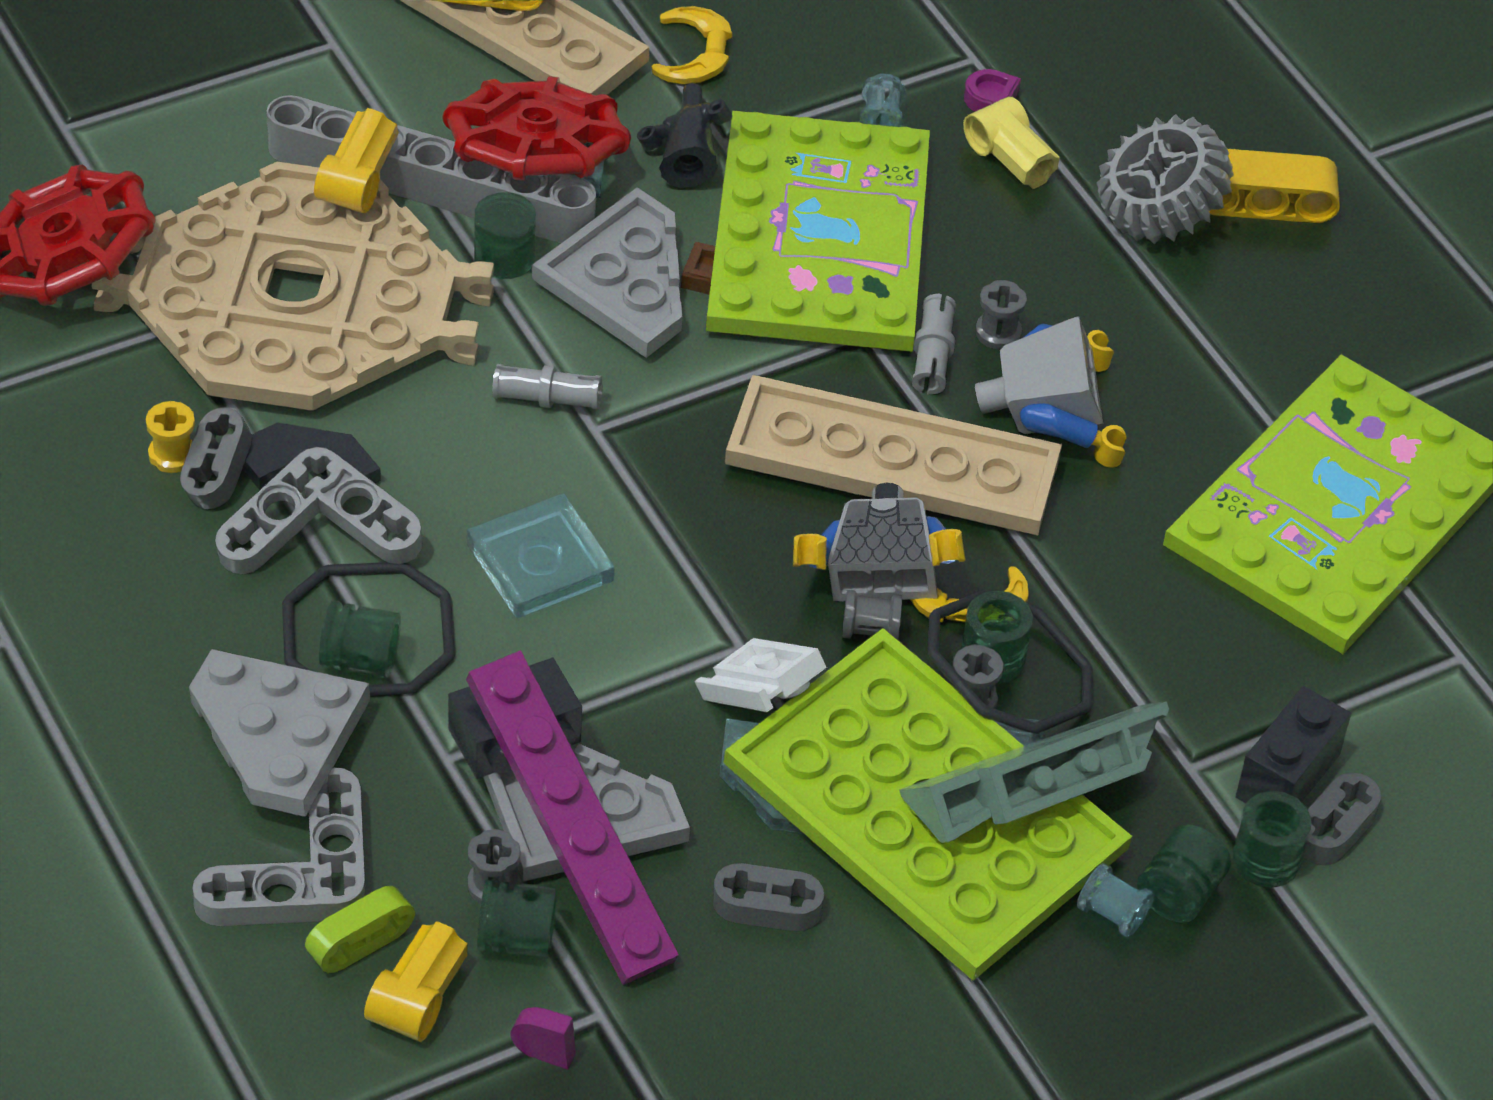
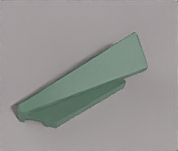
[899,701,1169,843]

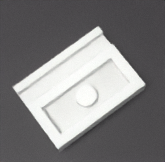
[695,638,827,712]

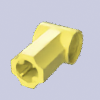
[963,97,1060,189]

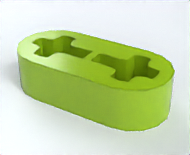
[305,886,415,973]

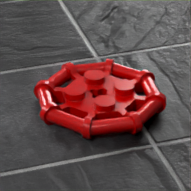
[442,76,631,181]
[0,164,156,306]

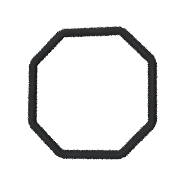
[282,562,455,696]
[928,590,1093,734]

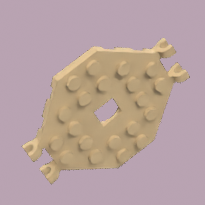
[92,162,494,411]

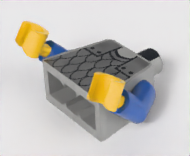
[975,316,1127,468]
[793,482,966,601]

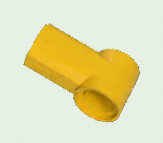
[314,108,399,213]
[364,921,468,1042]

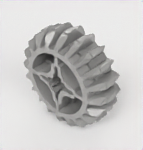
[1096,114,1234,244]

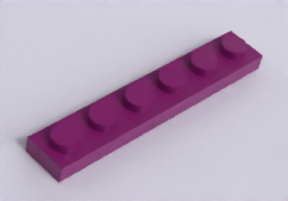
[466,650,679,985]

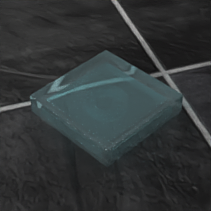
[467,493,615,619]

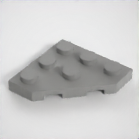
[532,187,682,358]
[189,649,370,816]
[484,744,690,881]

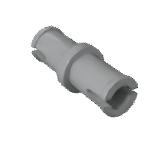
[912,294,956,395]
[492,364,603,409]

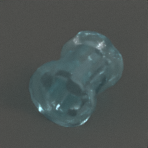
[859,73,906,127]
[1077,863,1155,937]

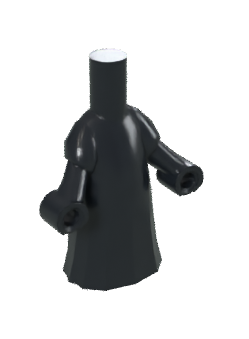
[637,83,733,188]

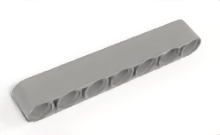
[266,95,596,243]

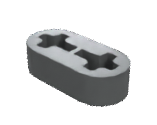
[180,407,252,509]
[1295,772,1381,865]
[713,863,824,931]

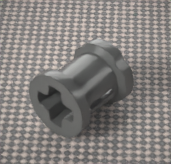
[975,280,1027,349]
[842,590,902,640]
[951,645,1003,709]
[467,829,520,906]

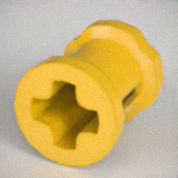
[146,401,195,473]

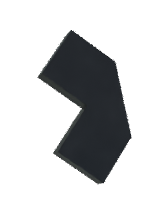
[242,422,381,490]

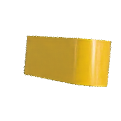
[1209,149,1340,223]

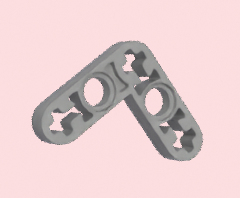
[215,447,423,574]
[192,767,365,926]

